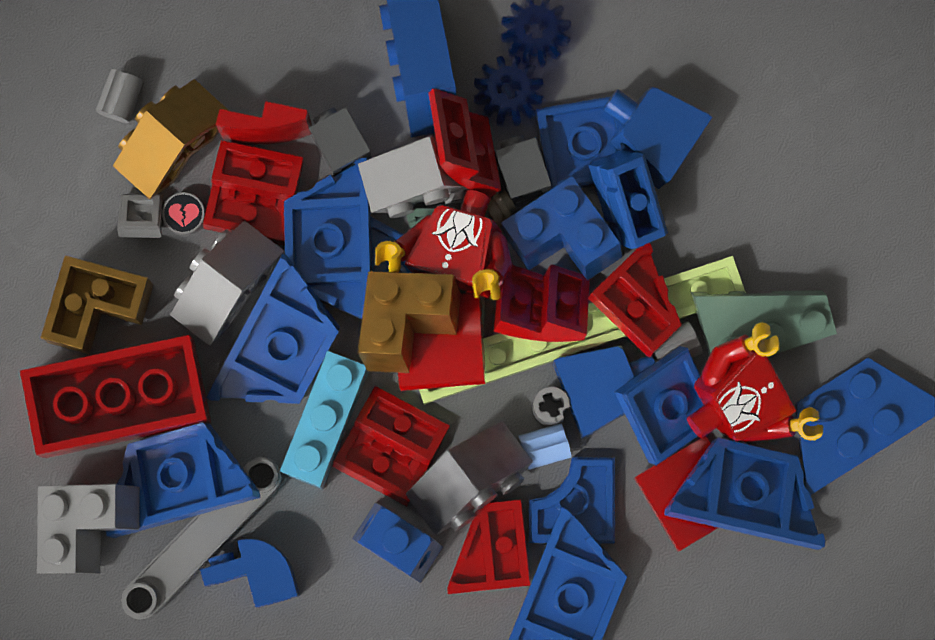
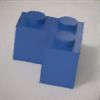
[501,176,622,280]

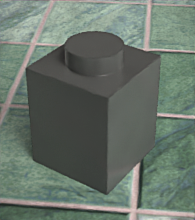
[309,107,372,176]
[495,135,551,204]

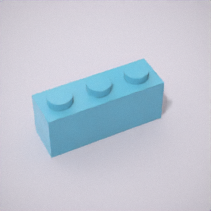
[280,351,369,489]

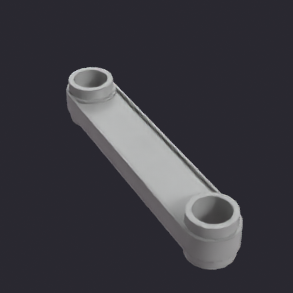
[121,457,282,620]

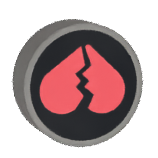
[162,192,206,236]

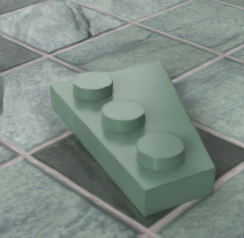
[691,290,837,357]

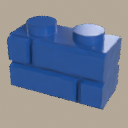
[588,149,668,249]

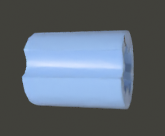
[518,423,572,470]

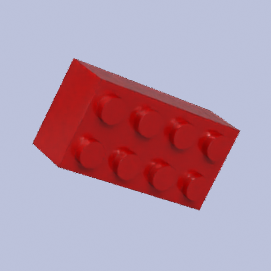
[20,335,211,458]

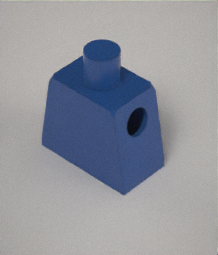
[603,87,712,189]
[552,346,655,439]
[352,503,443,583]

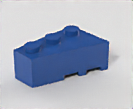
[379,0,457,137]

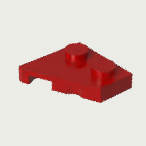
[588,243,681,358]
[447,500,530,594]

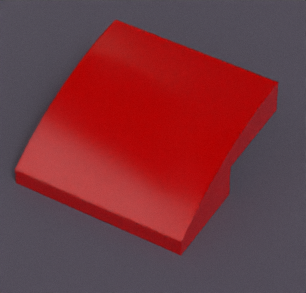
[428,88,501,198]
[216,101,312,145]
[203,140,304,246]
[494,264,590,342]
[398,293,486,391]
[332,386,450,507]
[634,436,718,552]

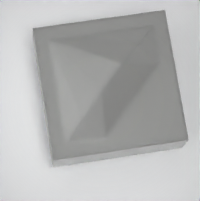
[117,194,164,238]

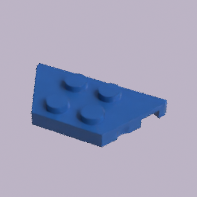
[284,158,372,319]
[206,254,340,404]
[795,357,935,495]
[106,422,261,538]
[664,438,825,550]
[509,506,627,640]

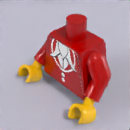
[375,190,512,300]
[687,322,823,442]

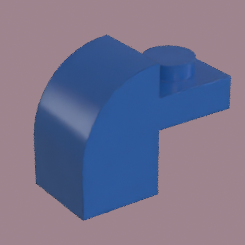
[200,539,300,608]

